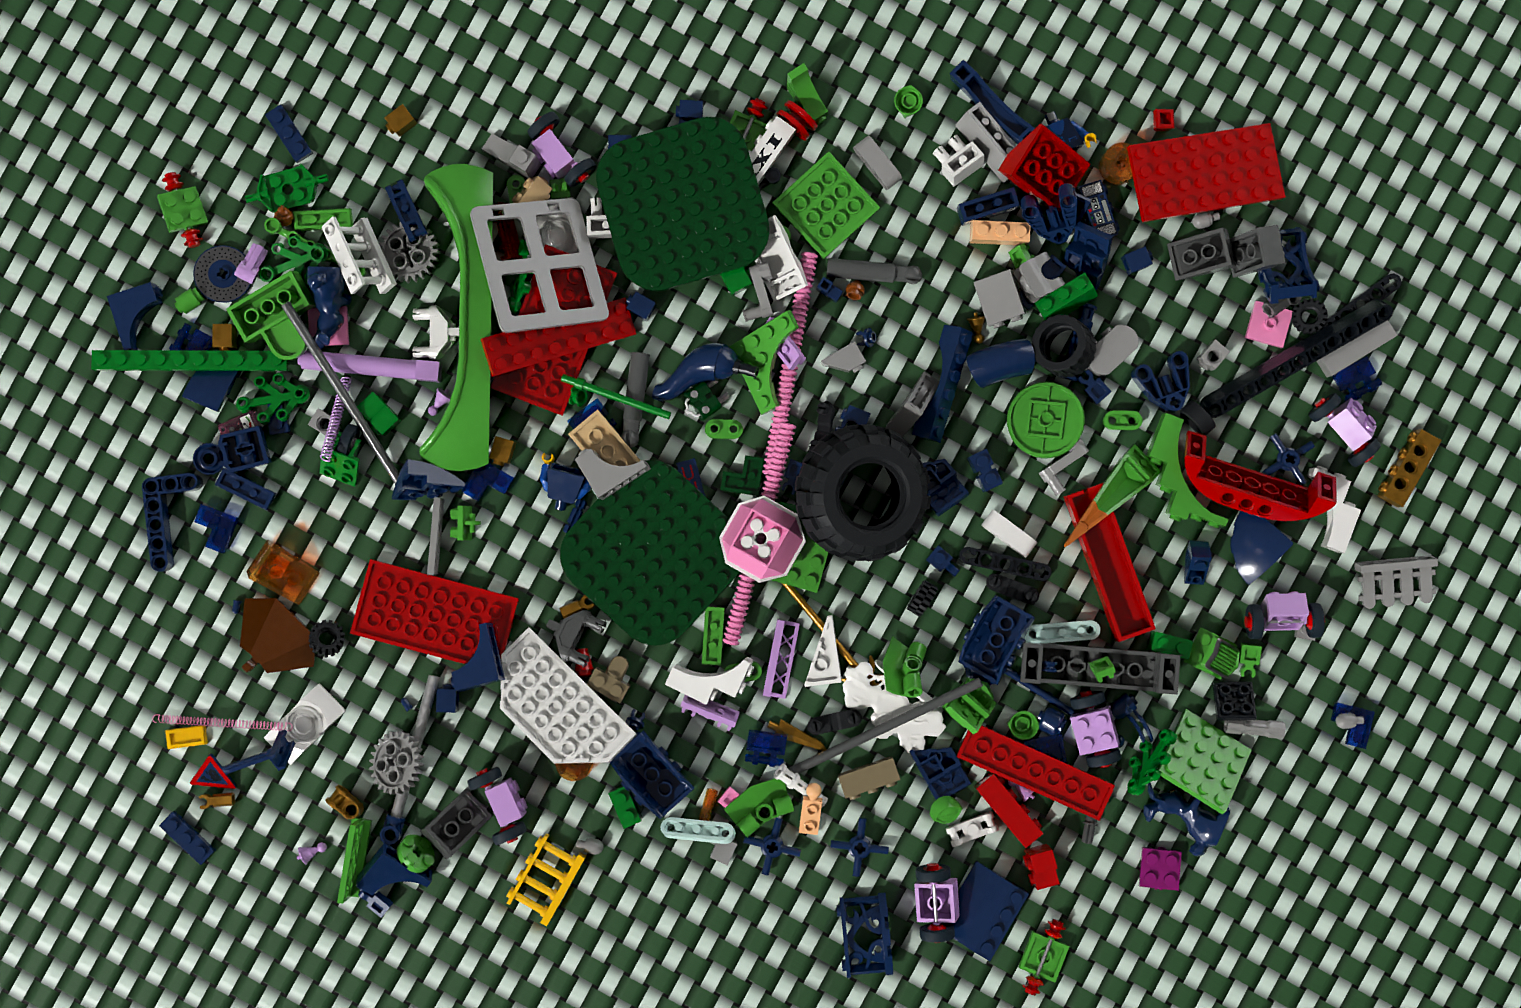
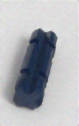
[563,499,587,533]

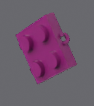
[1139,847,1182,891]

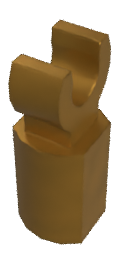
[560,595,595,618]
[199,792,235,809]

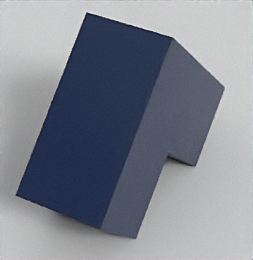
[816,277,843,303]

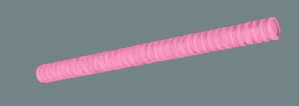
[762,252,818,475]
[722,422,796,646]

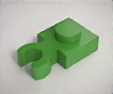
[1239,643,1262,678]

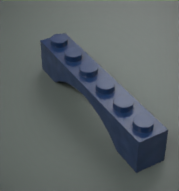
[950,60,1035,145]
[912,325,973,443]

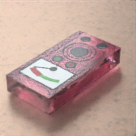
[218,410,261,435]

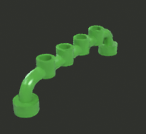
[264,218,366,277]

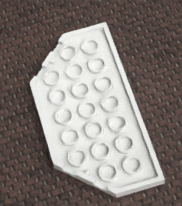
[500,627,637,764]

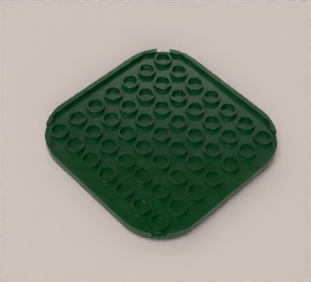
[596,117,770,291]
[560,460,740,646]

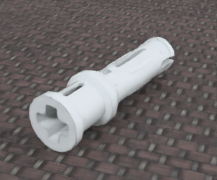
[774,764,828,807]

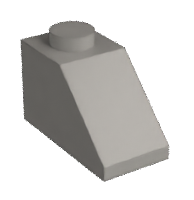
[821,341,866,373]

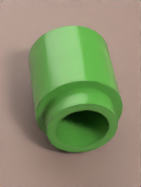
[174,287,205,314]

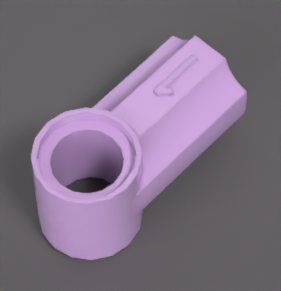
[234,243,268,284]

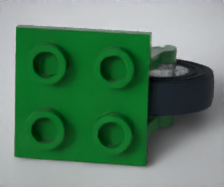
[319,424,362,487]

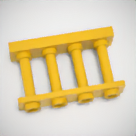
[506,833,587,926]

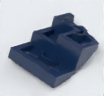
[1064,222,1113,290]
[182,371,242,412]
[922,459,969,517]
[909,748,971,800]

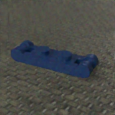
[385,179,428,242]

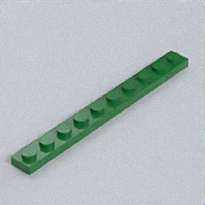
[91,350,288,371]

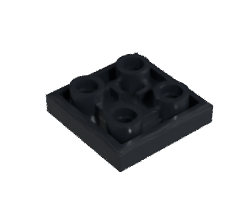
[1212,682,1257,721]

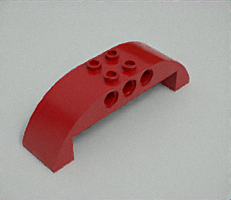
[1185,430,1337,521]

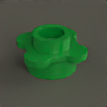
[569,386,587,407]

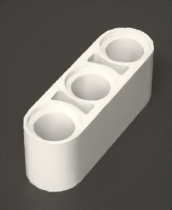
[981,510,1037,558]

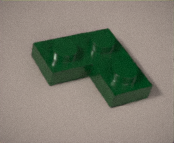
[720,455,764,496]

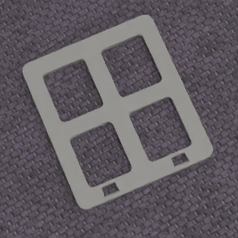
[470,198,609,333]

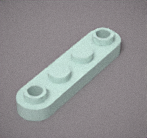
[1024,620,1100,643]
[660,817,736,844]

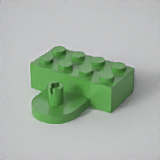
[226,270,316,360]

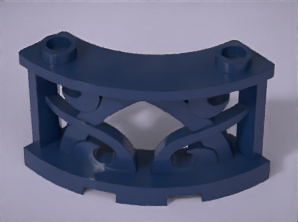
[1258,227,1320,304]
[836,893,893,978]

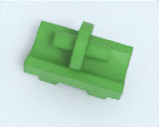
[450,506,481,540]

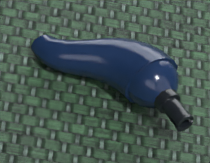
[652,343,759,401]

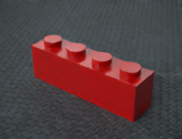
[974,772,1043,848]

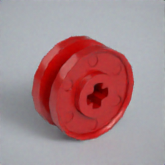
[776,100,818,141]

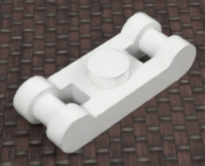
[946,811,999,847]

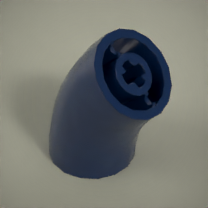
[966,339,1035,388]

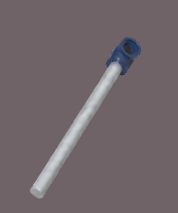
[380,675,440,845]

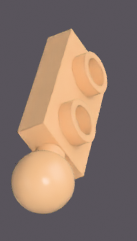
[799,783,822,835]

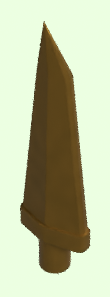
[767,719,827,751]

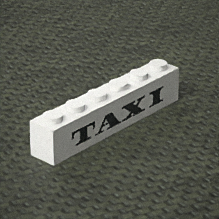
[748,116,796,186]

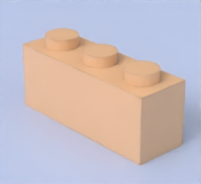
[970,220,1030,245]

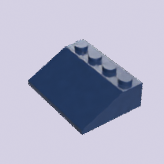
[948,861,1029,961]

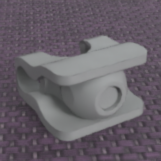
[1013,252,1065,303]

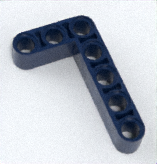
[142,473,203,572]

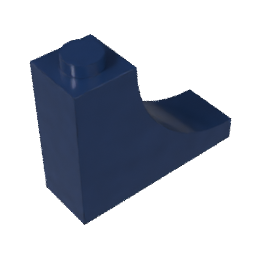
[107,282,163,350]
[451,623,505,691]
[356,843,433,895]

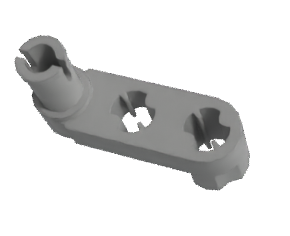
[742,262,774,322]
[1039,438,1089,496]

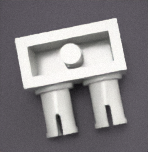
[933,135,984,187]
[586,198,612,239]

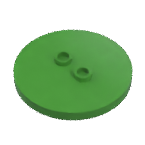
[1007,382,1085,459]

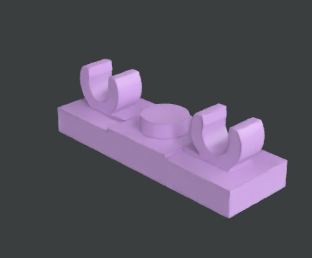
[764,317,806,370]
[681,695,740,731]

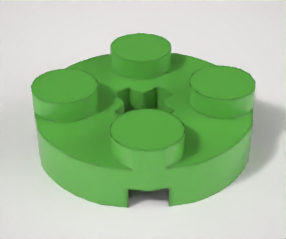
[397,834,435,873]

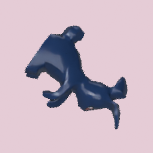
[307,266,352,351]
[1143,782,1230,857]

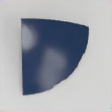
[392,459,465,500]
[1230,511,1294,585]

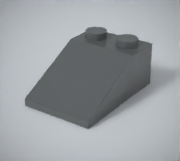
[1230,225,1285,278]
[1167,228,1237,281]
[420,789,492,859]

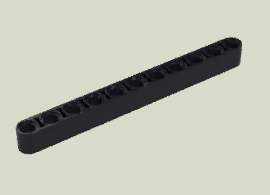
[1200,299,1393,418]

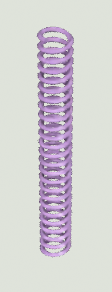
[320,377,352,462]

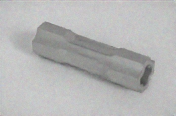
[1223,720,1286,739]

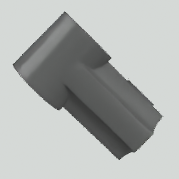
[1262,297,1302,318]

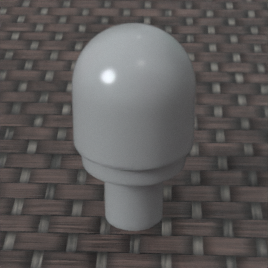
[1192,212,1220,229]
[1336,713,1364,729]
[576,838,604,855]

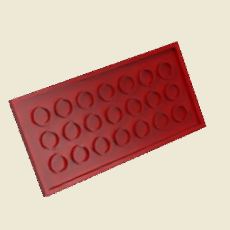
[1127,123,1286,222]
[490,244,617,416]
[350,559,519,664]

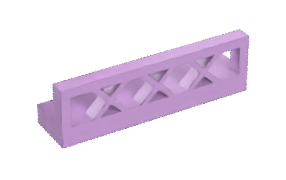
[763,619,800,699]

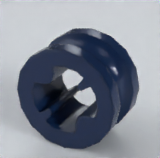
[1041,661,1058,672]

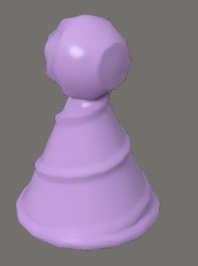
[428,388,451,416]
[1008,780,1035,802]
[297,842,327,865]

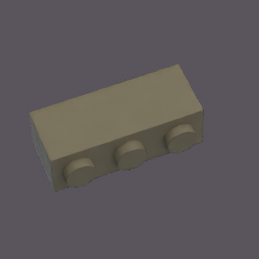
[837,756,900,800]

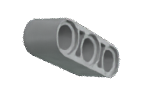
[853,135,902,190]

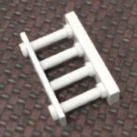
[322,217,397,294]

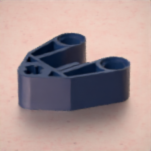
[1020,183,1077,244]
[1131,351,1190,412]

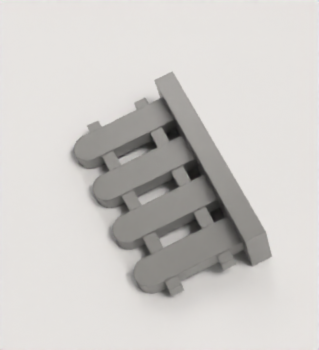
[1354,555,1438,609]

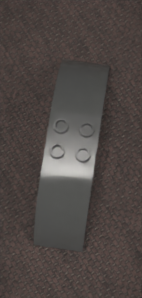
[1020,643,1180,695]

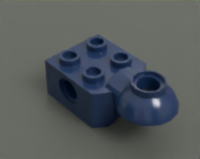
[193,426,272,475]

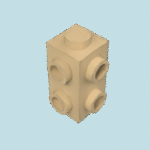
[512,176,552,203]

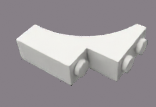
[1307,466,1361,553]
[665,657,754,705]

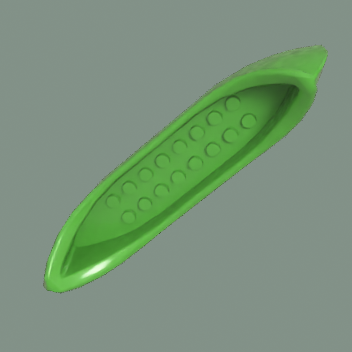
[419,164,493,471]

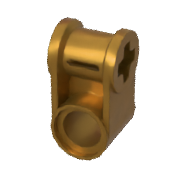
[325,784,364,819]

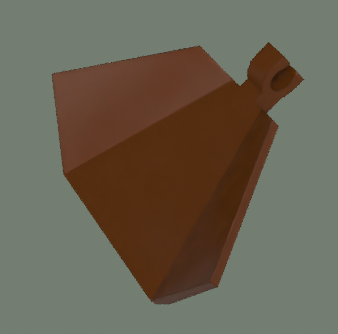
[240,598,316,673]

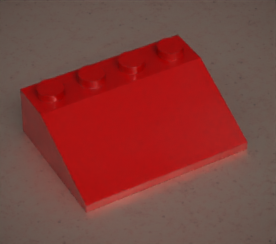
[998,124,1090,213]

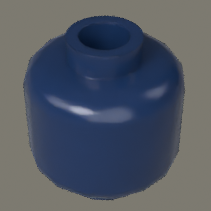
[1037,707,1067,736]

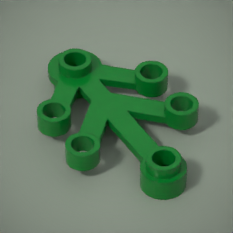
[259,236,328,283]
[508,240,533,315]
[236,373,310,425]
[1127,729,1177,796]

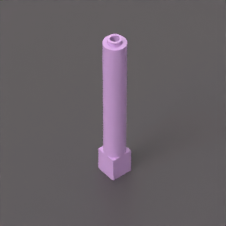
[298,350,443,383]

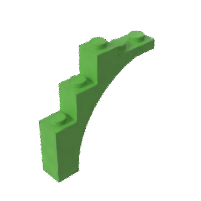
[1146,413,1229,529]

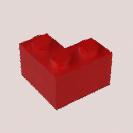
[1023,844,1060,890]

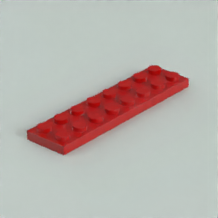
[480,298,636,377]
[956,725,1115,821]

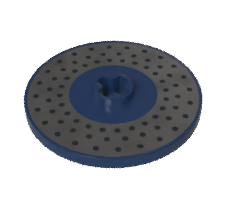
[193,245,251,303]

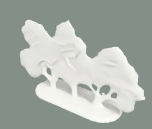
[843,660,946,753]

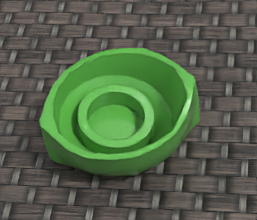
[894,85,923,119]
[1007,711,1039,740]
[929,796,963,824]

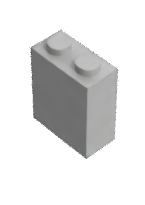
[973,269,1026,329]

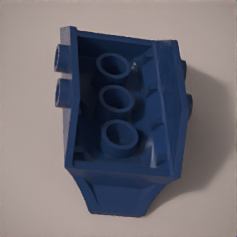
[958,595,1035,685]
[610,730,695,819]

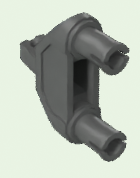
[546,610,607,668]

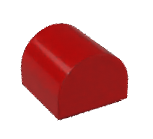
[1153,109,1174,131]

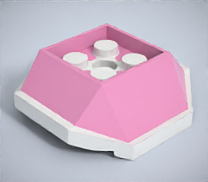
[719,496,806,583]

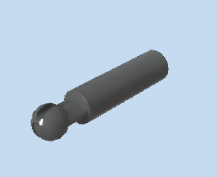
[826,258,922,284]
[621,352,650,448]

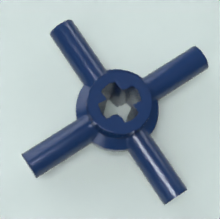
[1262,433,1315,485]
[743,817,801,875]
[830,818,889,877]

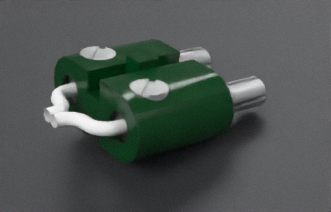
[684,380,730,421]

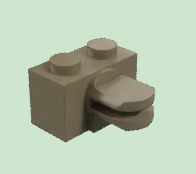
[587,656,631,703]

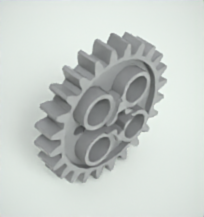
[379,222,440,283]
[369,731,424,795]

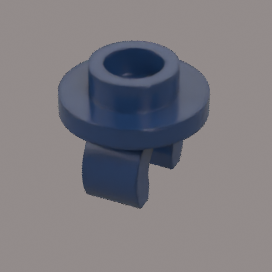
[856,328,876,347]
[626,709,645,730]

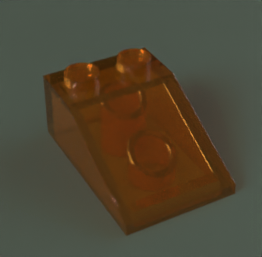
[246,540,320,605]

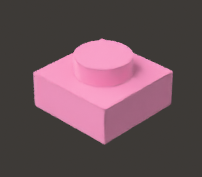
[718,786,740,807]

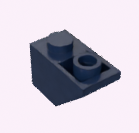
[1184,540,1212,585]

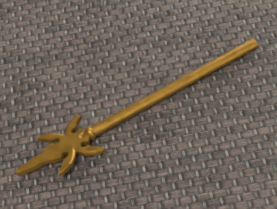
[781,583,882,689]

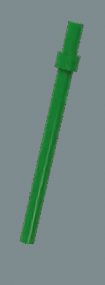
[561,374,671,420]

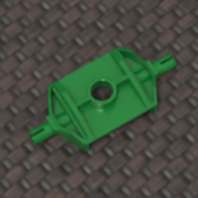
[245,164,329,213]

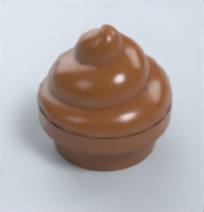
[274,205,294,226]
[846,280,865,300]

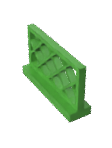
[337,817,372,904]

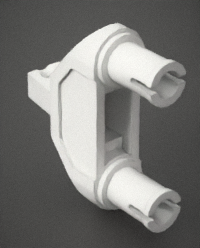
[412,305,459,361]

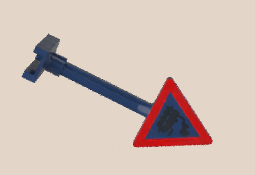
[190,730,296,789]

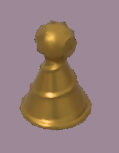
[967,312,985,344]

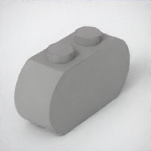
[1087,325,1139,376]

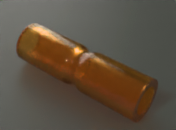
[698,788,718,821]

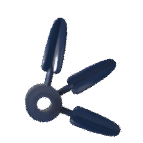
[1110,693,1153,743]

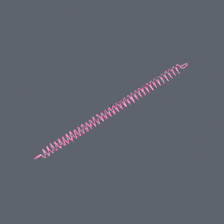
[152,714,293,731]

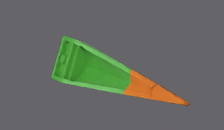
[1064,444,1161,547]

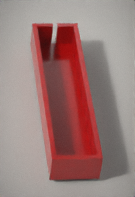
[1063,483,1156,642]

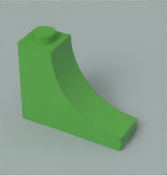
[787,63,828,125]

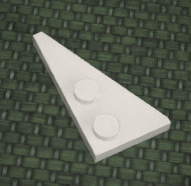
[805,615,842,687]

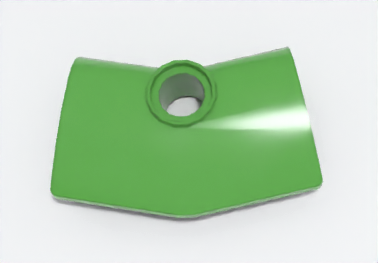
[883,636,927,698]
[724,778,794,838]

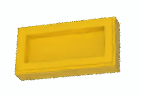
[165,725,208,749]

